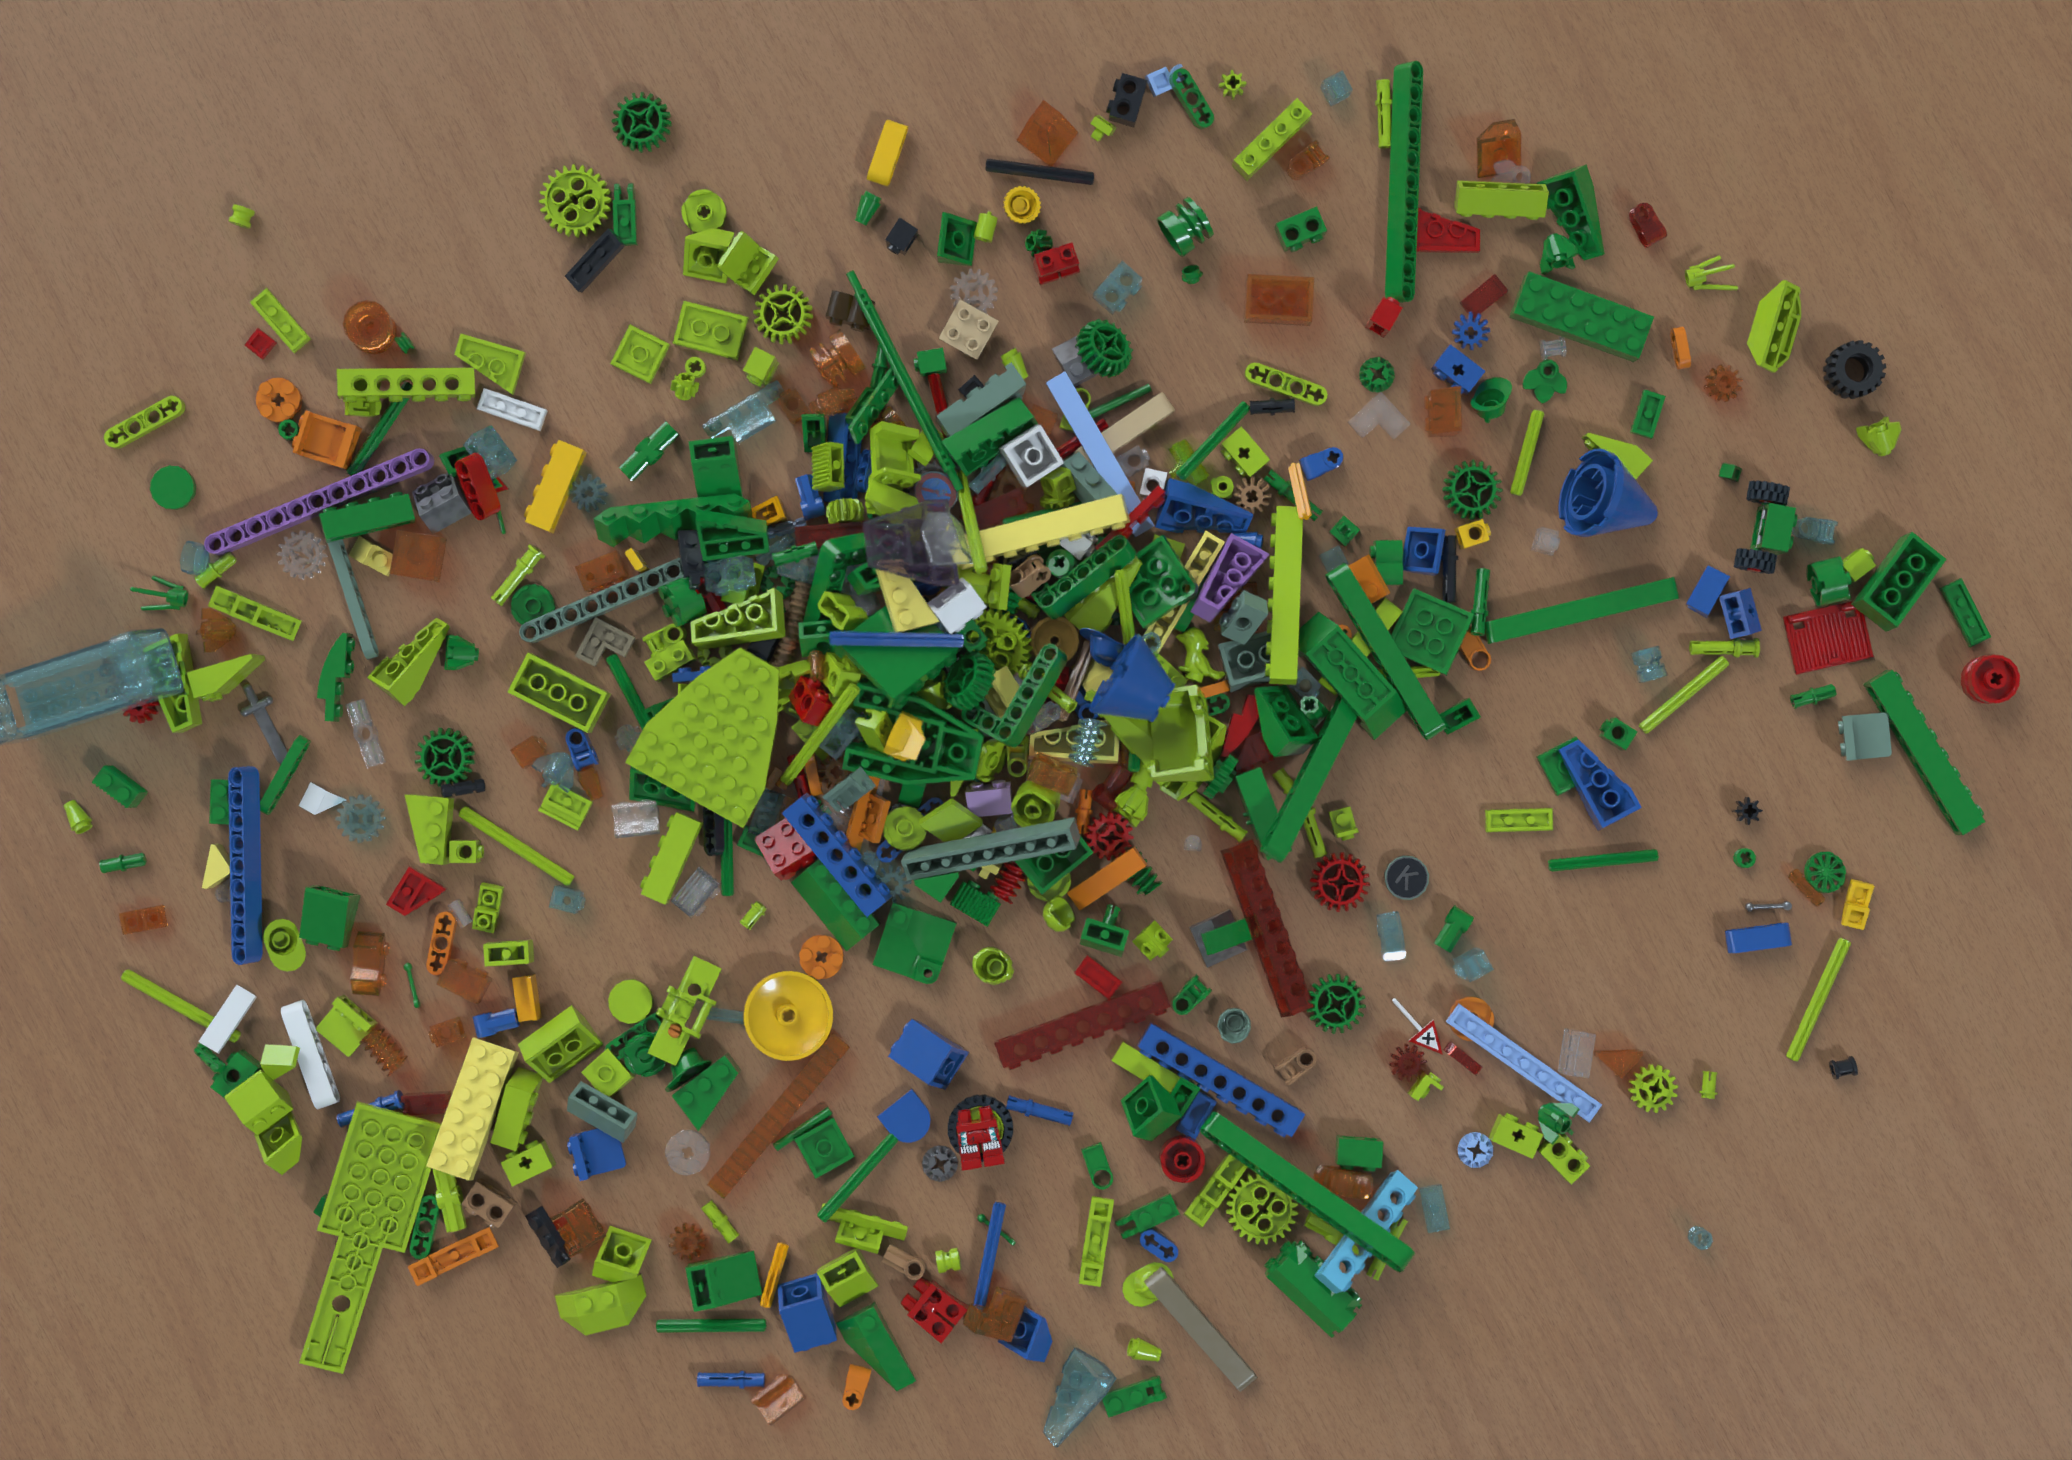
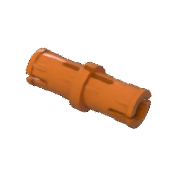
[1075,789,1093,834]

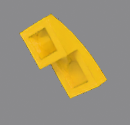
[1841,879,1875,930]

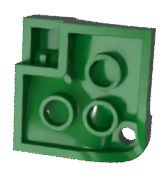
[1129,535,1198,629]
[873,902,957,984]

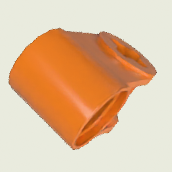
[842,1364,872,1410]

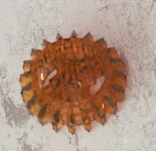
[1313,1165,1374,1199]

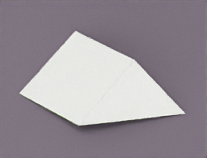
[299,782,346,815]

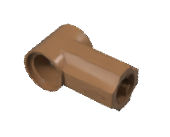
[881,1244,926,1280]

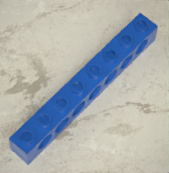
[1137,1022,1305,1138]

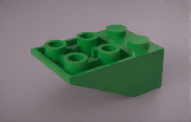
[688,436,743,497]
[685,1250,763,1312]

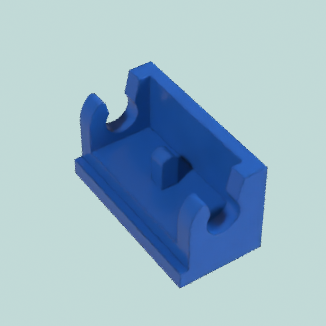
[1686,565,1730,618]

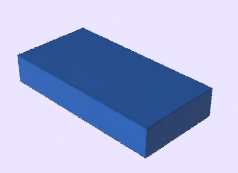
[1176,1091,1217,1139]

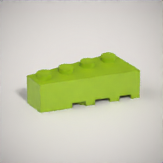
[691,588,786,649]

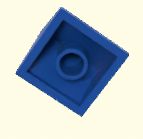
[1403,527,1446,576]

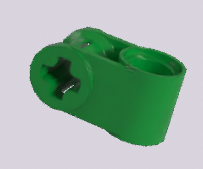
[1171,974,1212,1015]

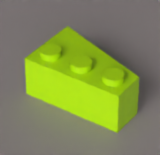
[491,1067,543,1151]

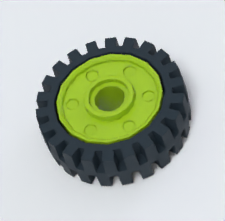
[948,1095,1013,1162]

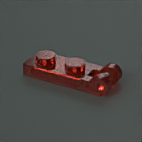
[974,487,1030,530]

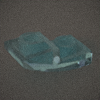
[748,788,785,836]
[1376,911,1406,962]

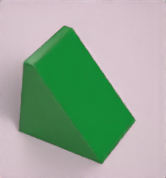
[1718,463,1742,482]

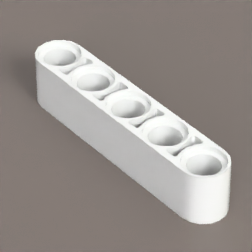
[281,1000,340,1109]

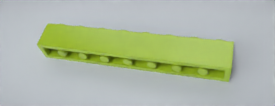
[1265,506,1303,685]

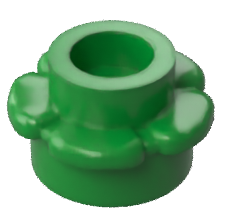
[1182,265,1203,284]

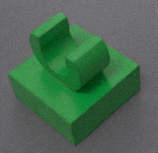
[1328,515,1360,547]

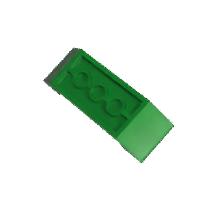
[1298,612,1407,740]

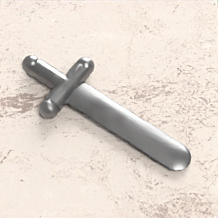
[240,684,288,764]

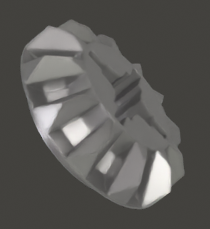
[922,1146,958,1182]

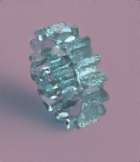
[335,795,386,843]

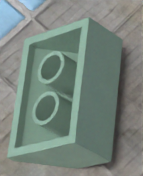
[1218,631,1271,692]

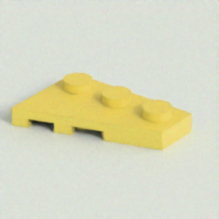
[876,563,940,633]

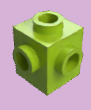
[1132,920,1173,961]

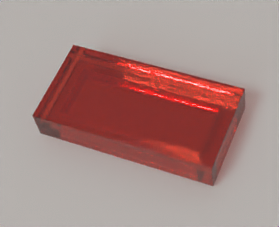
[1460,274,1509,318]

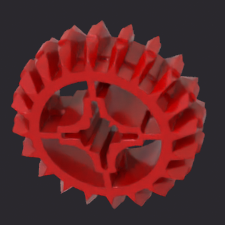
[1310,852,1370,912]

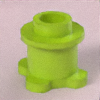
[1210,476,1234,499]

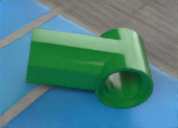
[1300,695,1330,728]
[1434,905,1474,953]

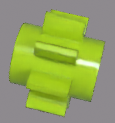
[1218,70,1247,100]
[670,372,699,400]

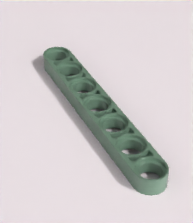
[328,540,379,660]

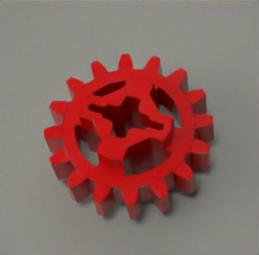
[1085,811,1134,861]

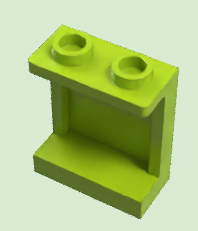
[869,421,921,488]

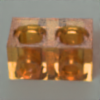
[1027,751,1077,796]

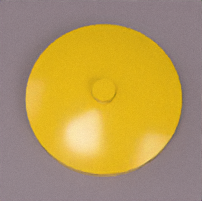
[743,971,833,1061]

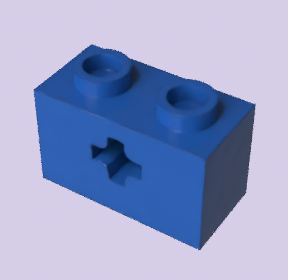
[1431,344,1485,395]
[1719,588,1762,639]

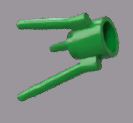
[130,576,189,611]

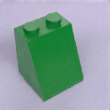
[299,885,361,951]

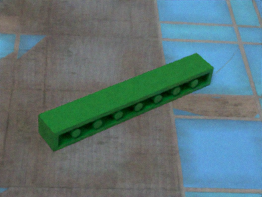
[1863,669,1986,836]

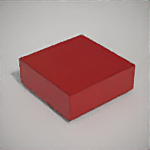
[244,328,277,360]

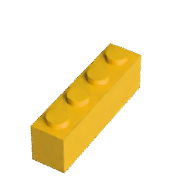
[524,440,587,533]

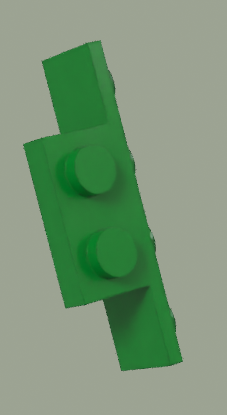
[845,367,900,444]

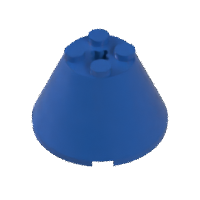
[1090,634,1175,722]

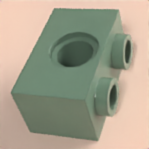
[1219,591,1268,645]

